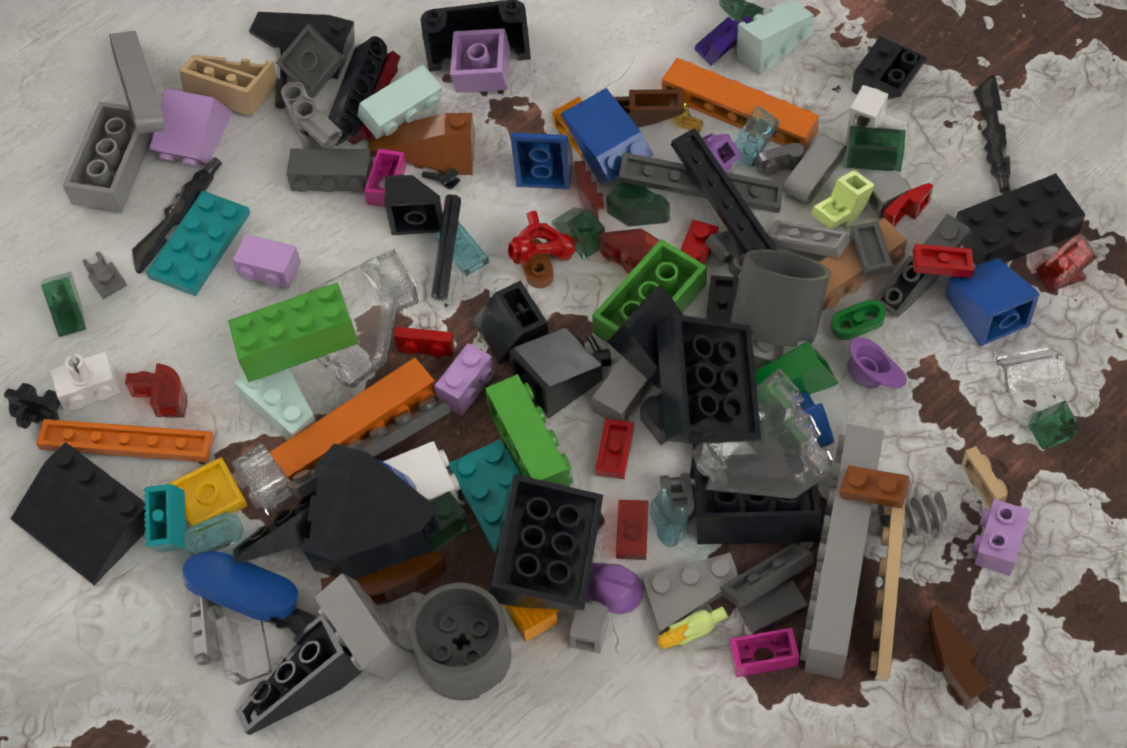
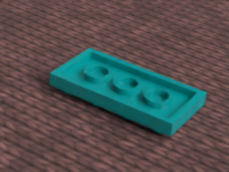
[146,190,251,296]
[448,439,520,555]

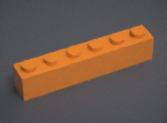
[662,58,819,153]
[269,357,437,483]

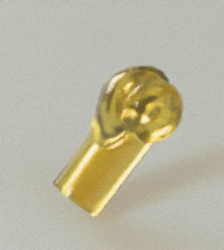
[674,100,704,133]

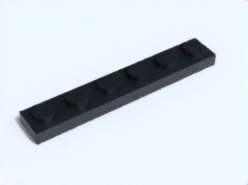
[670,128,779,254]

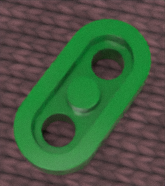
[831,300,886,340]

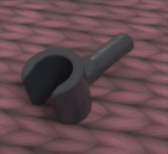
[422,168,461,190]
[586,333,612,367]

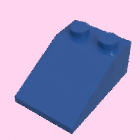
[561,88,654,185]
[510,133,573,189]

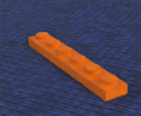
[36,419,214,463]

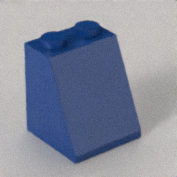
[945,258,1040,347]

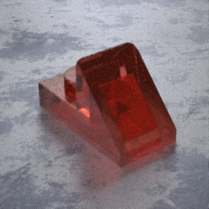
[1035,234,1098,292]

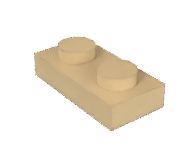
[961,446,1008,509]

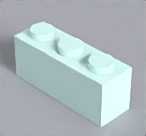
[358,64,443,139]

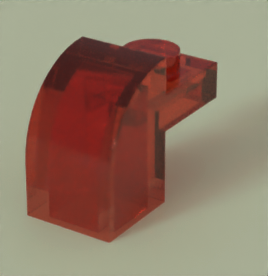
[125,363,188,418]

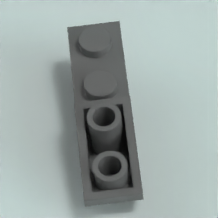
[875,213,971,318]

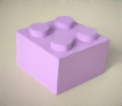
[450,29,510,93]

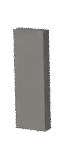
[767,220,852,258]

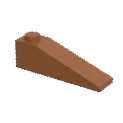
[368,113,475,175]

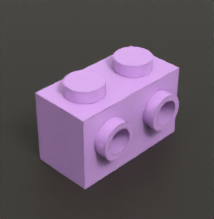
[232,234,301,289]
[435,343,495,416]
[971,499,1030,576]

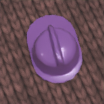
[847,337,907,388]
[585,563,644,614]

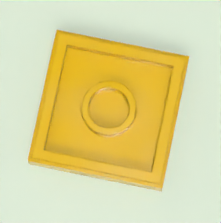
[168,457,248,534]

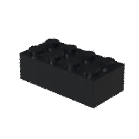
[956,173,1086,266]

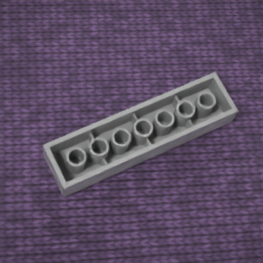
[800,424,884,679]

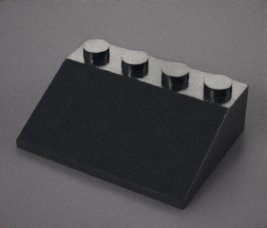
[656,314,762,444]
[10,442,147,586]
[694,454,822,544]
[488,474,604,610]

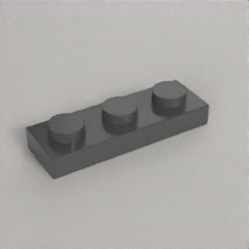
[720,542,815,608]

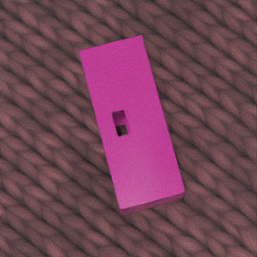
[364,149,407,207]
[729,628,800,677]

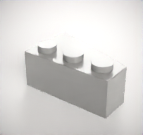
[314,573,416,681]

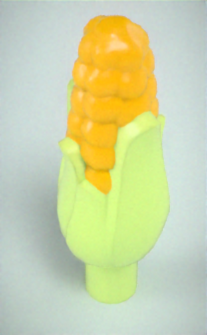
[657,607,728,649]

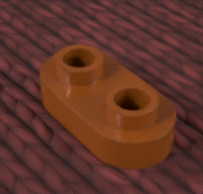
[520,239,554,288]

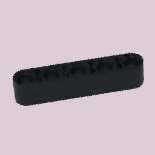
[328,36,387,146]

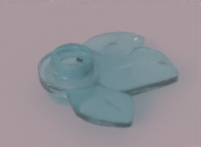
[649,486,687,547]

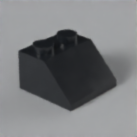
[384,175,443,235]

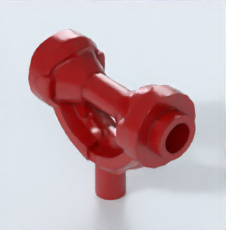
[508,211,575,265]

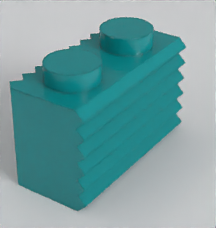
[143,484,186,552]

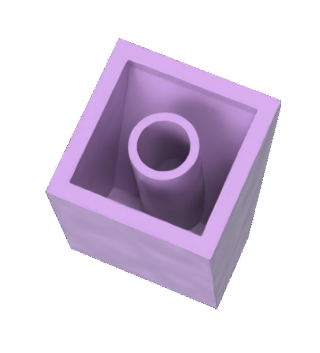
[150,88,232,167]

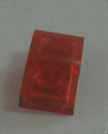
[574,161,604,220]

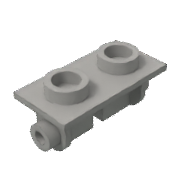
[190,597,226,665]

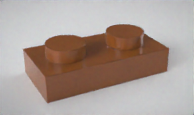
[839,465,910,509]

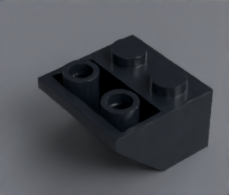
[852,36,927,99]
[473,280,549,364]

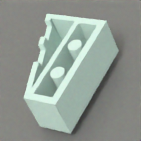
[737,0,814,75]
[234,368,316,440]

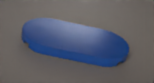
[183,551,298,621]

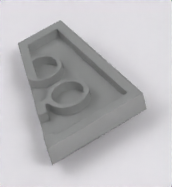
[642,553,738,635]

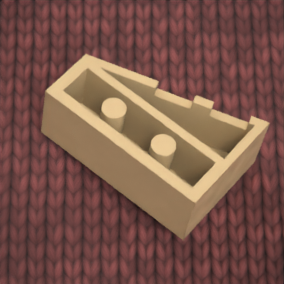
[179,55,277,116]

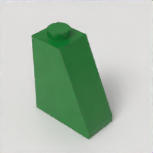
[755,341,839,409]

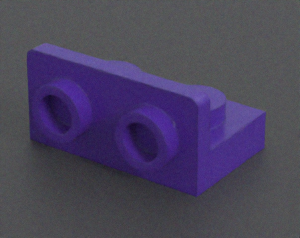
[694,15,753,66]

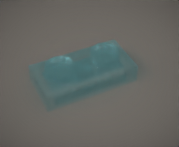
[734,106,780,167]
[435,221,489,276]

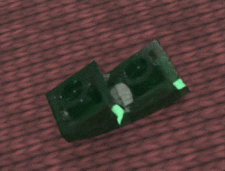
[719,0,764,22]

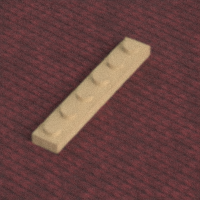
[870,497,906,681]

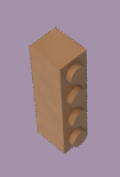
[819,218,907,311]

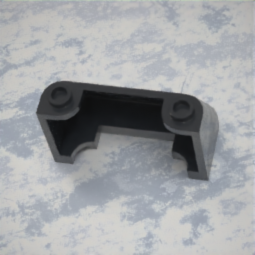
[421,0,531,72]

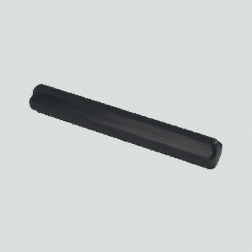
[431,194,461,301]

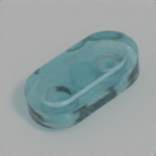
[183,513,244,556]

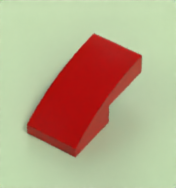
[883,183,934,228]

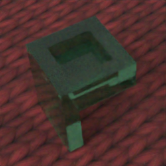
[1028,401,1080,449]

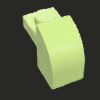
[811,170,875,230]

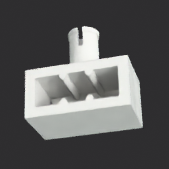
[846,85,909,151]
[50,351,121,412]

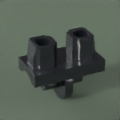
[4,383,61,429]

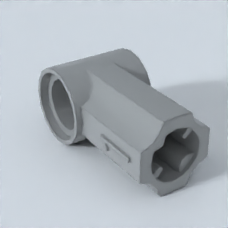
[293,97,342,149]

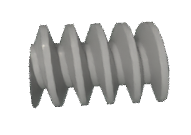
[878,492,947,538]

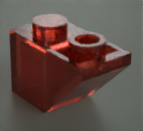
[599,228,659,274]

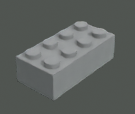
[62,102,154,212]

